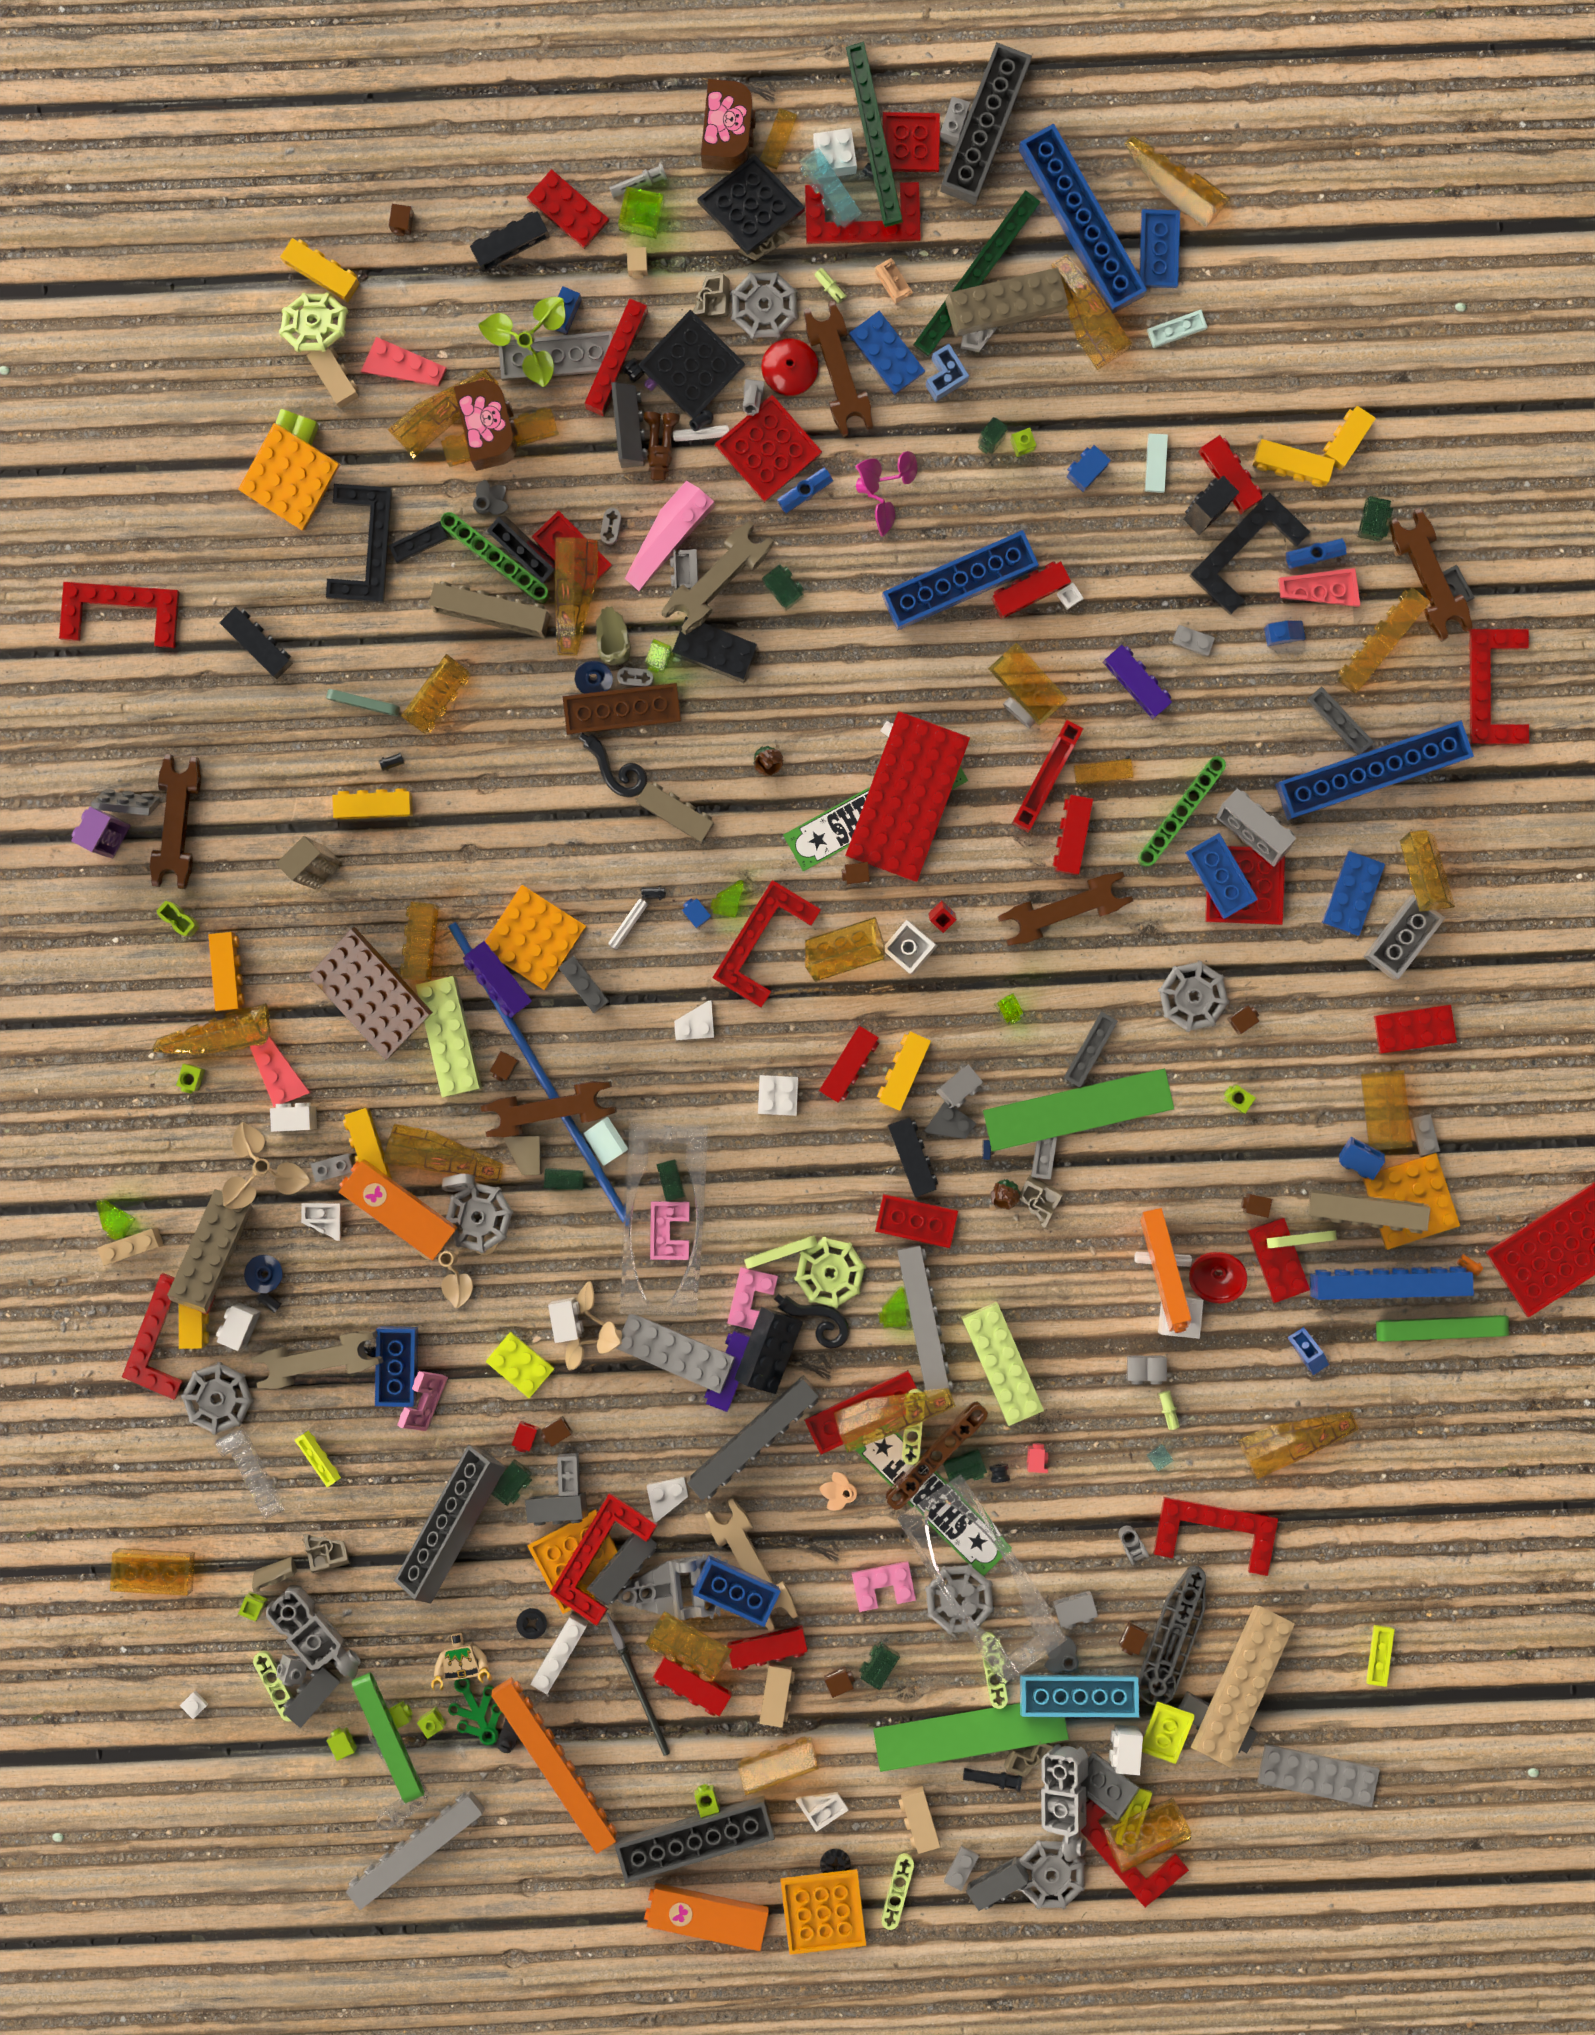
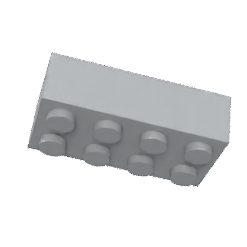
[1216,788,1296,867]
[1363,895,1445,980]

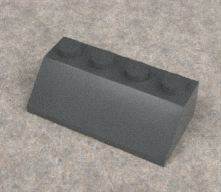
[611,382,647,468]

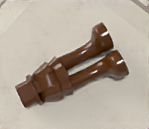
[644,412,680,481]

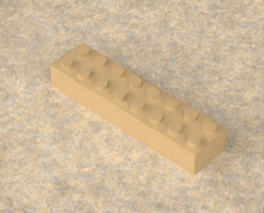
[1191,1605,1295,1768]

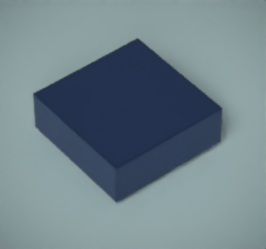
[982,1140,991,1160]

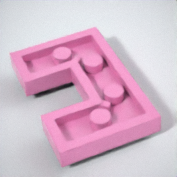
[650,1201,690,1260]
[727,1267,778,1330]
[398,1371,448,1431]
[852,1561,916,1612]

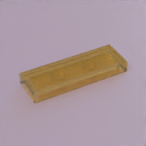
[760,108,797,170]
[1073,758,1133,785]

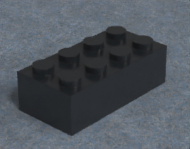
[1183,475,1239,535]
[672,616,758,683]
[734,1307,803,1394]

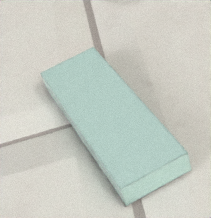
[1147,310,1208,348]
[1145,433,1168,493]

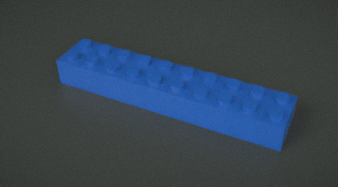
[1019,124,1147,315]
[1275,720,1474,821]

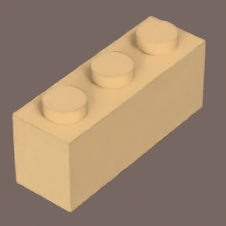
[306,347,359,408]
[97,1227,164,1266]
[759,1662,795,1727]
[898,1786,940,1854]

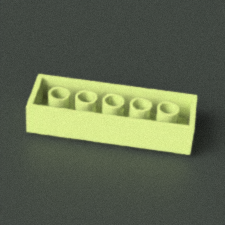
[416,976,482,1097]
[961,1302,1044,1426]

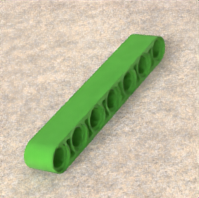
[440,512,550,604]
[1137,756,1226,867]
[1376,1315,1510,1341]
[352,1672,424,1804]

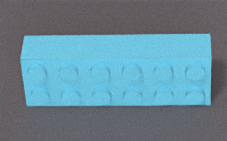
[1020,1675,1139,1717]

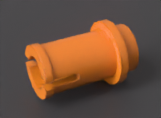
[1457,1254,1483,1276]

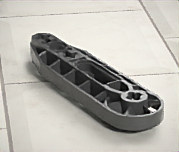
[1138,1565,1206,1705]

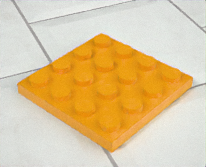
[238,423,341,531]
[485,885,587,990]
[1362,1153,1460,1250]
[527,1509,632,1614]
[780,1869,866,1955]

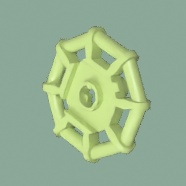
[279,292,348,352]
[794,1237,866,1309]

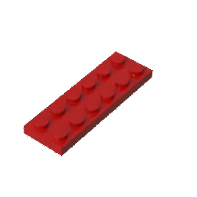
[804,1370,925,1455]

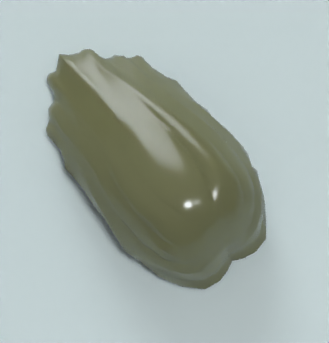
[596,607,631,665]

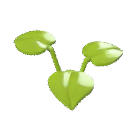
[478,297,566,387]

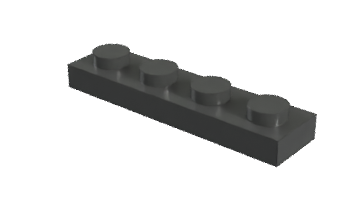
[1306,686,1374,755]
[1063,1011,1118,1088]

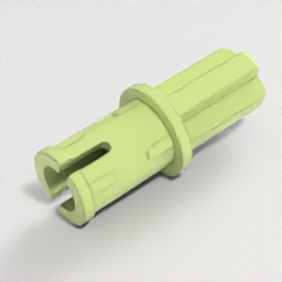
[815,268,847,304]
[1158,1390,1179,1430]

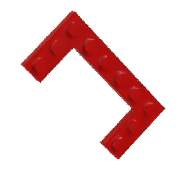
[805,182,921,244]
[59,582,179,648]
[1469,629,1529,744]
[712,880,821,1008]
[122,1273,216,1400]
[549,1493,658,1626]
[1153,1496,1278,1576]
[1081,1799,1189,1908]

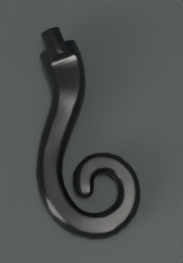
[579,733,647,797]
[774,1293,849,1349]

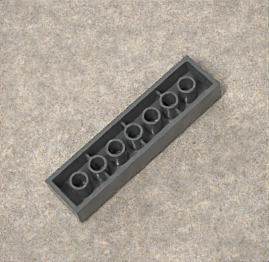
[940,42,1032,205]
[687,1375,819,1501]
[394,1445,506,1604]
[615,1796,775,1883]

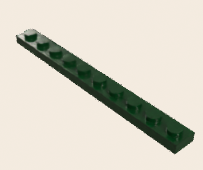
[846,42,903,227]
[913,190,1041,357]

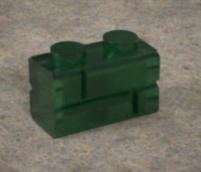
[978,417,1008,454]
[1357,496,1393,542]
[762,564,804,611]
[656,1159,686,1202]
[544,1168,585,1190]
[943,1449,987,1487]
[491,1459,532,1506]
[859,1642,900,1690]

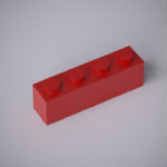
[1198,435,1263,514]
[991,561,1071,619]
[1052,795,1093,876]
[819,1026,879,1103]
[727,1625,808,1670]
[653,1653,732,1717]

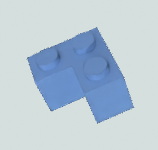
[926,344,969,402]

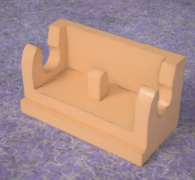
[875,258,913,304]

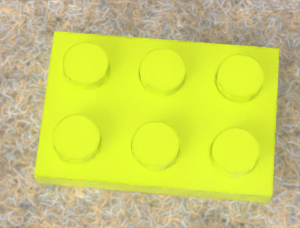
[485,1332,555,1398]
[1142,1702,1194,1764]

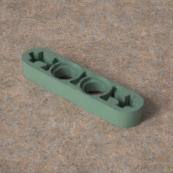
[326,689,400,717]

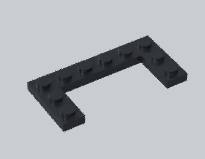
[326,484,392,603]
[1189,492,1310,615]

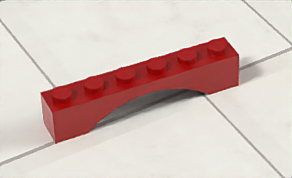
[584,298,648,417]
[1011,720,1084,832]

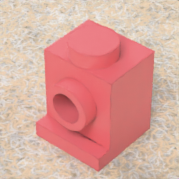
[1027,1443,1048,1473]

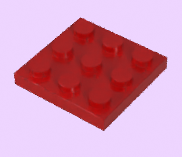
[882,112,940,172]

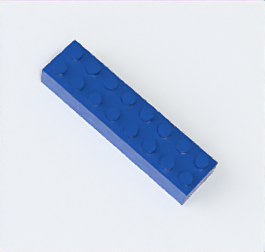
[882,530,1039,631]
[1310,1266,1474,1300]

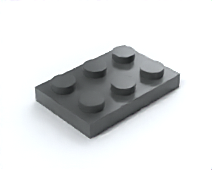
[91,789,160,816]
[1081,1752,1141,1821]

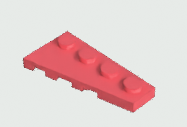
[361,337,447,386]
[1278,568,1360,607]
[246,1029,311,1107]

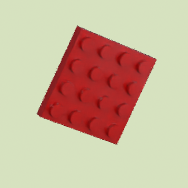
[715,395,822,503]
[1205,846,1285,925]

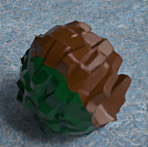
[753,746,784,776]
[990,1179,1021,1210]

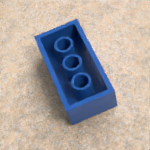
[375,1326,418,1407]
[693,1555,781,1627]

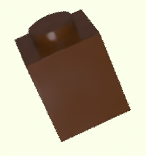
[389,204,414,236]
[841,862,870,885]
[1227,1005,1259,1035]
[490,1051,519,1082]
[1241,1193,1273,1218]
[541,1416,573,1447]
[1119,1622,1149,1656]
[824,1666,855,1698]

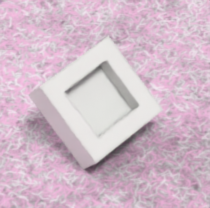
[1057,583,1084,610]
[180,1690,208,1719]

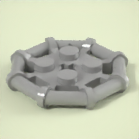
[730,271,798,339]
[1158,961,1230,1032]
[446,1181,514,1253]
[181,1362,254,1435]
[925,1564,995,1635]
[1018,1840,1086,1909]

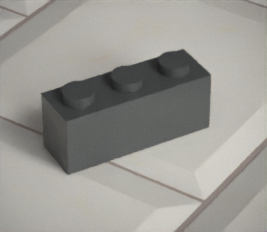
[558,956,610,1013]
[525,1492,588,1526]
[283,1665,340,1728]
[966,1856,1029,1911]

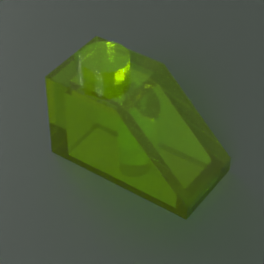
[645,639,672,674]
[710,880,744,919]
[994,993,1023,1025]
[96,1199,136,1240]
[878,1286,907,1328]

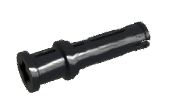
[963,1768,1022,1792]

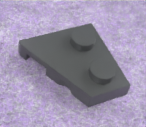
[924,1101,976,1139]

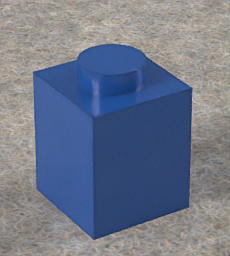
[682,898,712,929]

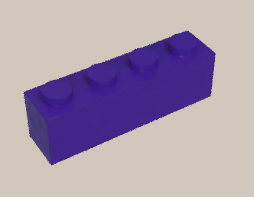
[1102,645,1172,720]
[463,941,532,1018]
[704,1330,750,1412]

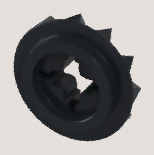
[516,1608,547,1639]
[820,1849,851,1873]

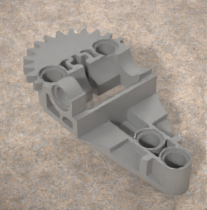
[617,1554,733,1620]

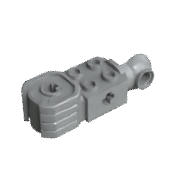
[266,1585,361,1678]
[1041,1743,1088,1862]

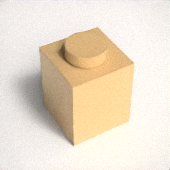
[627,247,648,279]

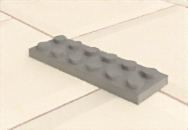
[498,331,613,381]
[616,1312,736,1394]
[1257,1744,1380,1807]

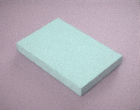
[583,1117,628,1166]

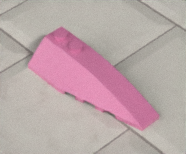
[625,481,715,591]

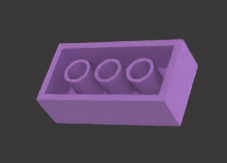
[71,807,131,859]

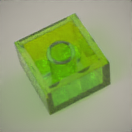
[618,186,665,239]

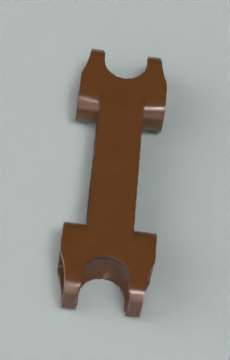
[804,300,873,437]
[1389,508,1473,642]
[150,754,201,890]
[997,872,1133,946]
[480,1081,617,1138]
[885,1401,988,1510]

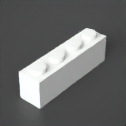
[530,1613,588,1694]

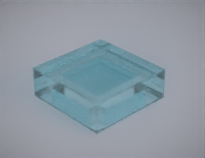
[1146,1444,1174,1471]

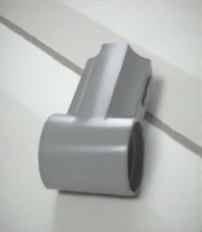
[742,379,765,416]

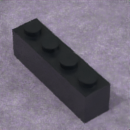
[470,211,550,272]
[487,516,561,584]
[219,607,293,679]
[888,1117,938,1198]

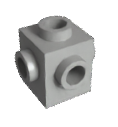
[276,1654,307,1686]

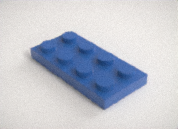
[1139,209,1180,288]
[849,310,925,395]
[1185,833,1258,919]
[1322,851,1385,936]

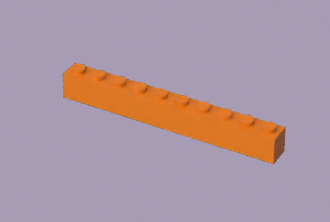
[491,1677,617,1854]

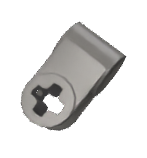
[1118,1525,1149,1565]

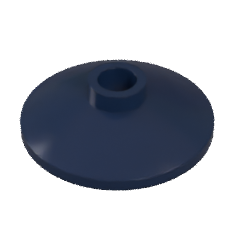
[574,661,613,694]
[244,1255,283,1293]

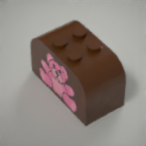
[701,79,756,171]
[454,380,518,471]

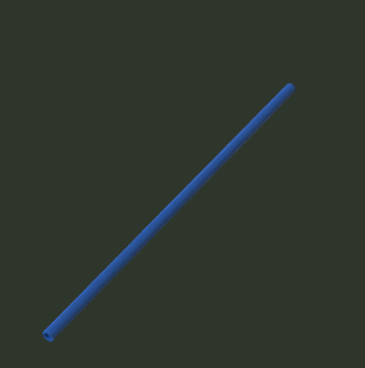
[448,922,631,1223]

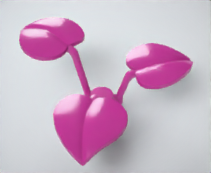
[855,451,917,536]

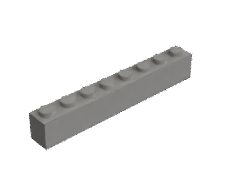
[897,1245,953,1402]
[346,1791,485,1910]

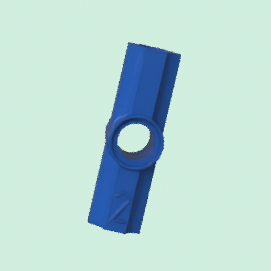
[777,467,833,514]
[1286,538,1347,569]

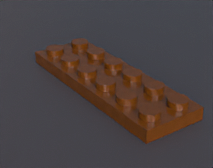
[562,683,681,735]

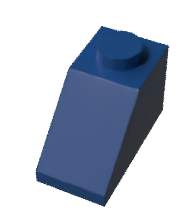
[1264,620,1305,646]
[1288,1327,1329,1375]

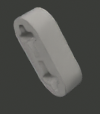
[600,508,621,546]
[617,667,654,687]
[1003,697,1036,729]
[442,1174,475,1192]

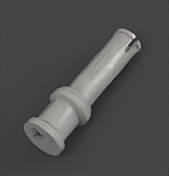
[609,163,667,199]

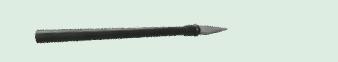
[606,1613,670,1756]

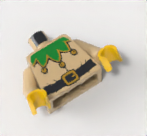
[431,1633,492,1691]

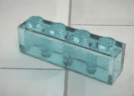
[799,147,863,228]

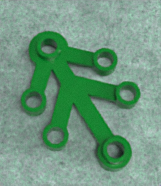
[448,1678,502,1745]

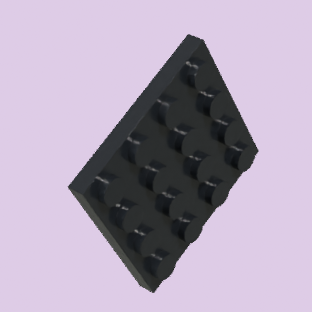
[697,155,805,255]
[638,309,745,419]

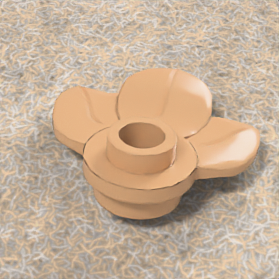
[819,1472,857,1511]

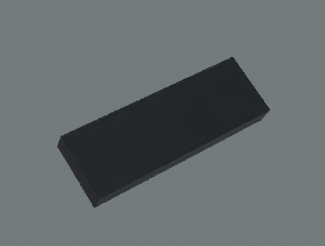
[388,521,449,564]

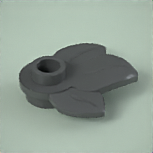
[473,480,509,515]
[1044,1636,1079,1673]

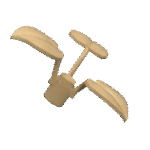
[222,1122,310,1209]
[416,1226,500,1308]
[565,1281,622,1370]

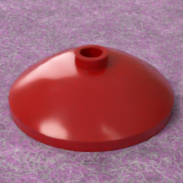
[761,338,818,396]
[1189,1252,1248,1304]

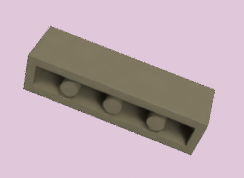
[636,782,714,843]

